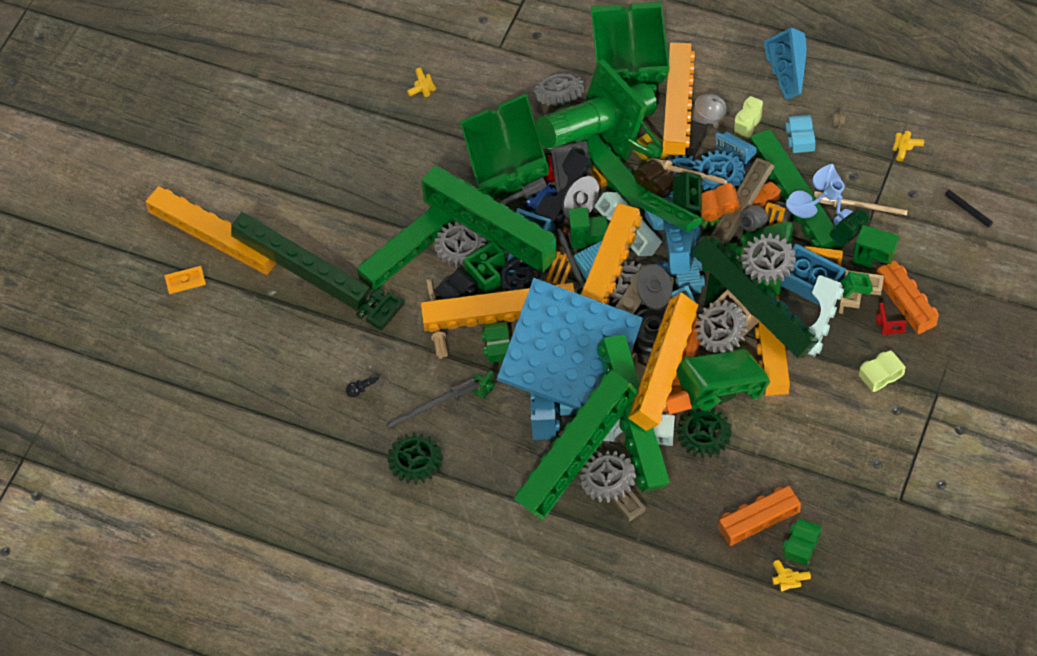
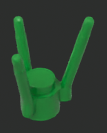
[628,122,663,159]

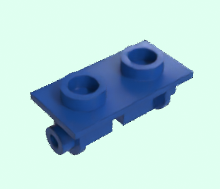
[524,181,557,214]

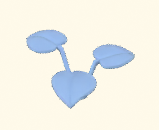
[786,164,859,236]

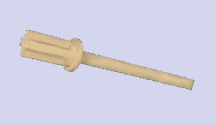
[647,157,727,184]
[814,191,908,216]
[426,279,448,359]

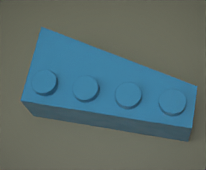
[663,215,701,274]
[530,393,560,440]

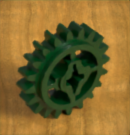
[677,408,732,458]
[387,432,443,485]

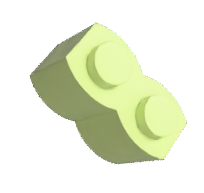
[734,96,763,140]
[859,351,906,392]

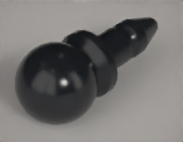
[346,375,380,397]

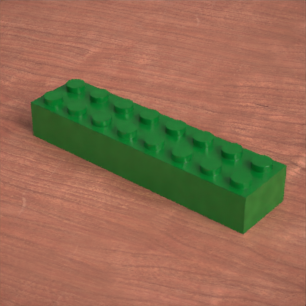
[421,165,557,273]
[514,370,639,520]

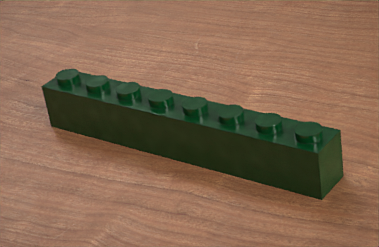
[231,212,369,311]
[691,236,819,358]

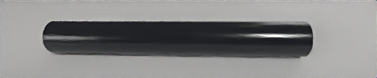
[945,190,993,228]

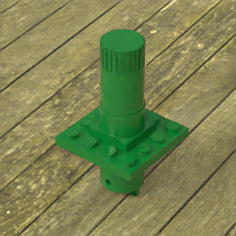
[535,59,657,161]

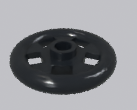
[500,258,545,291]

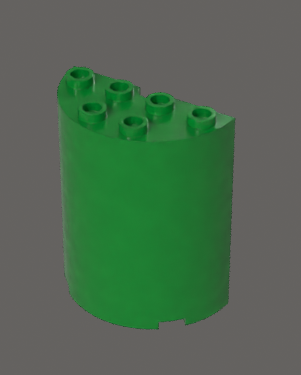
[590,1,670,87]
[460,93,549,199]

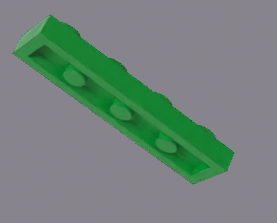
[635,191,701,232]

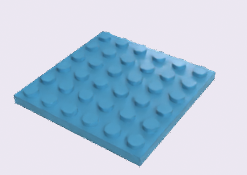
[496,278,643,410]

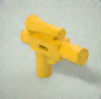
[407,68,436,97]
[892,131,924,162]
[772,560,811,592]

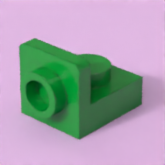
[840,272,873,298]

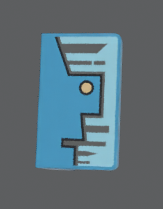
[715,131,756,164]

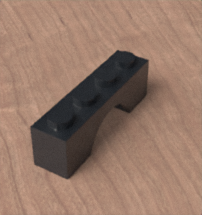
[534,150,593,228]

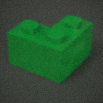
[569,207,608,249]
[853,225,899,269]
[463,241,505,294]

